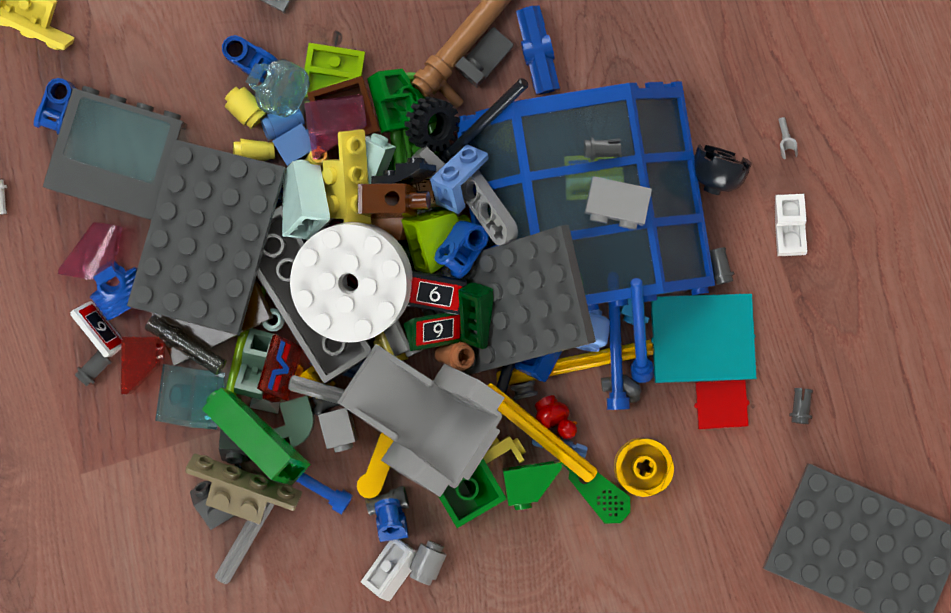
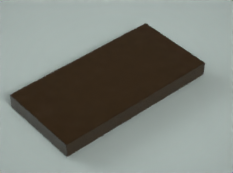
[152,279,274,365]

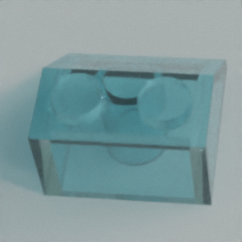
[155,364,225,430]

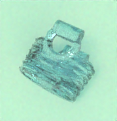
[246,59,310,117]

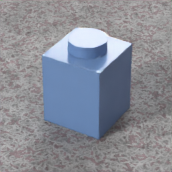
[272,123,320,166]

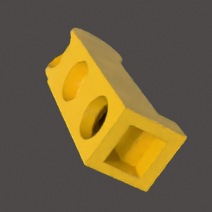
[357,433,393,498]

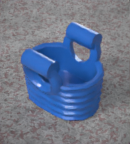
[90,260,138,320]

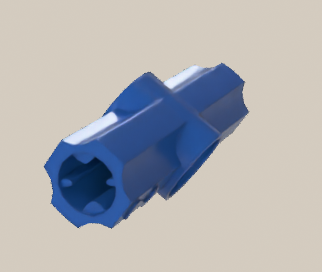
[516,5,560,95]

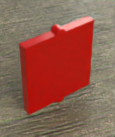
[694,380,750,429]

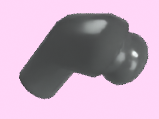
[601,375,642,403]

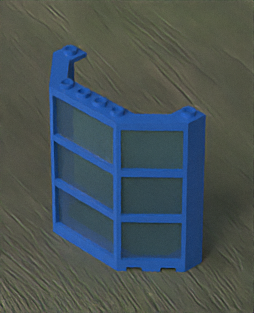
[455,81,715,311]

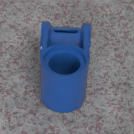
[222,35,278,84]
[34,78,76,135]
[434,221,489,278]
[374,498,408,542]

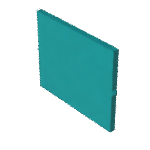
[651,294,757,383]

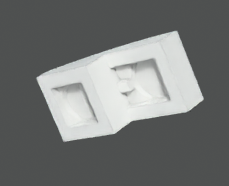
[775,194,807,256]

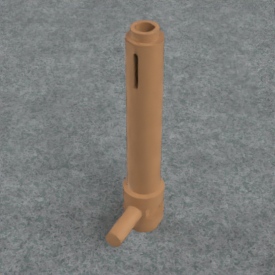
[411,0,512,108]

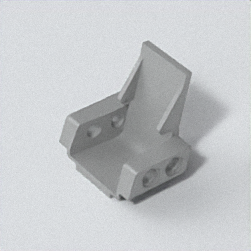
[337,344,505,497]

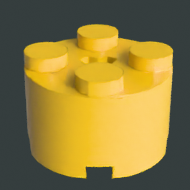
[614,437,674,497]

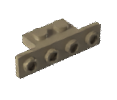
[185,454,302,524]

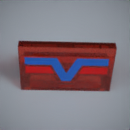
[257,334,302,403]

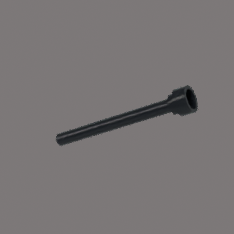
[435,78,528,164]

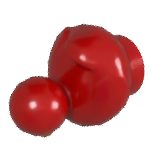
[535,395,578,440]

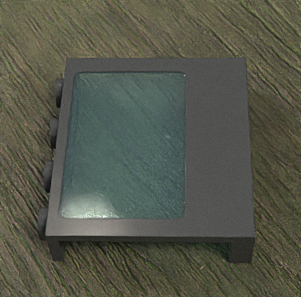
[43,86,187,220]

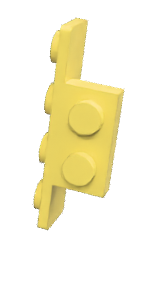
[0,0,74,50]
[322,129,371,224]

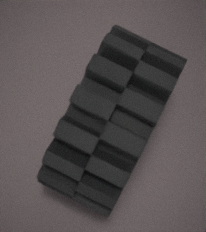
[404,97,460,152]

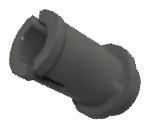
[583,137,621,161]
[710,247,735,285]
[75,350,112,386]
[789,388,813,424]

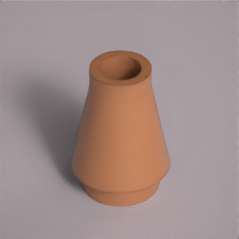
[435,342,475,371]

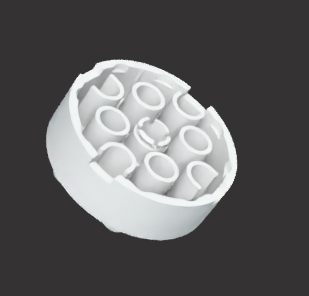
[290,222,413,342]

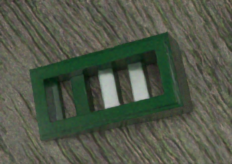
[458,282,494,350]

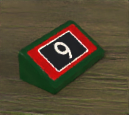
[404,313,462,351]

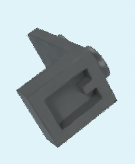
[455,27,513,88]

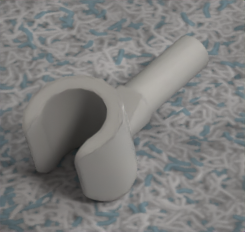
[778,117,798,159]

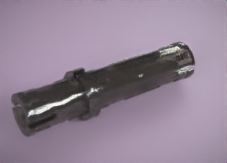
[145,314,227,376]

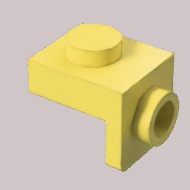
[483,435,526,464]

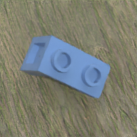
[430,145,489,214]

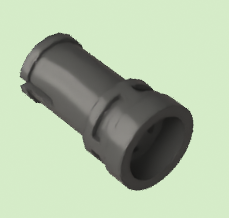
[365,486,409,516]

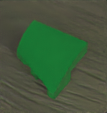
[367,69,437,133]

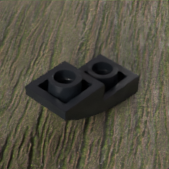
[371,158,436,186]

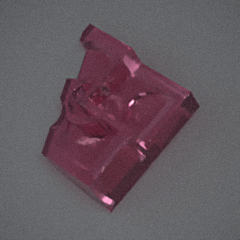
[304,94,367,159]
[58,222,122,283]

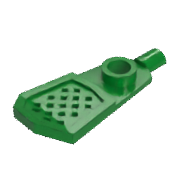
[561,462,630,524]

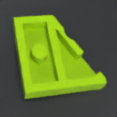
[300,43,366,99]

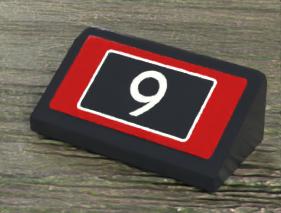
[407,270,467,315]

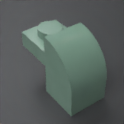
[234,328,278,400]
[273,396,315,447]

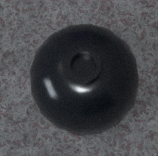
[694,145,752,195]

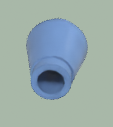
[260,109,305,141]

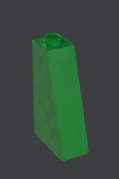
[202,388,311,486]

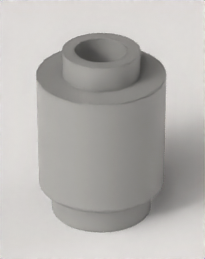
[410,540,447,585]

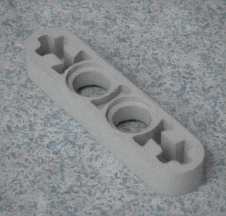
[461,170,518,245]

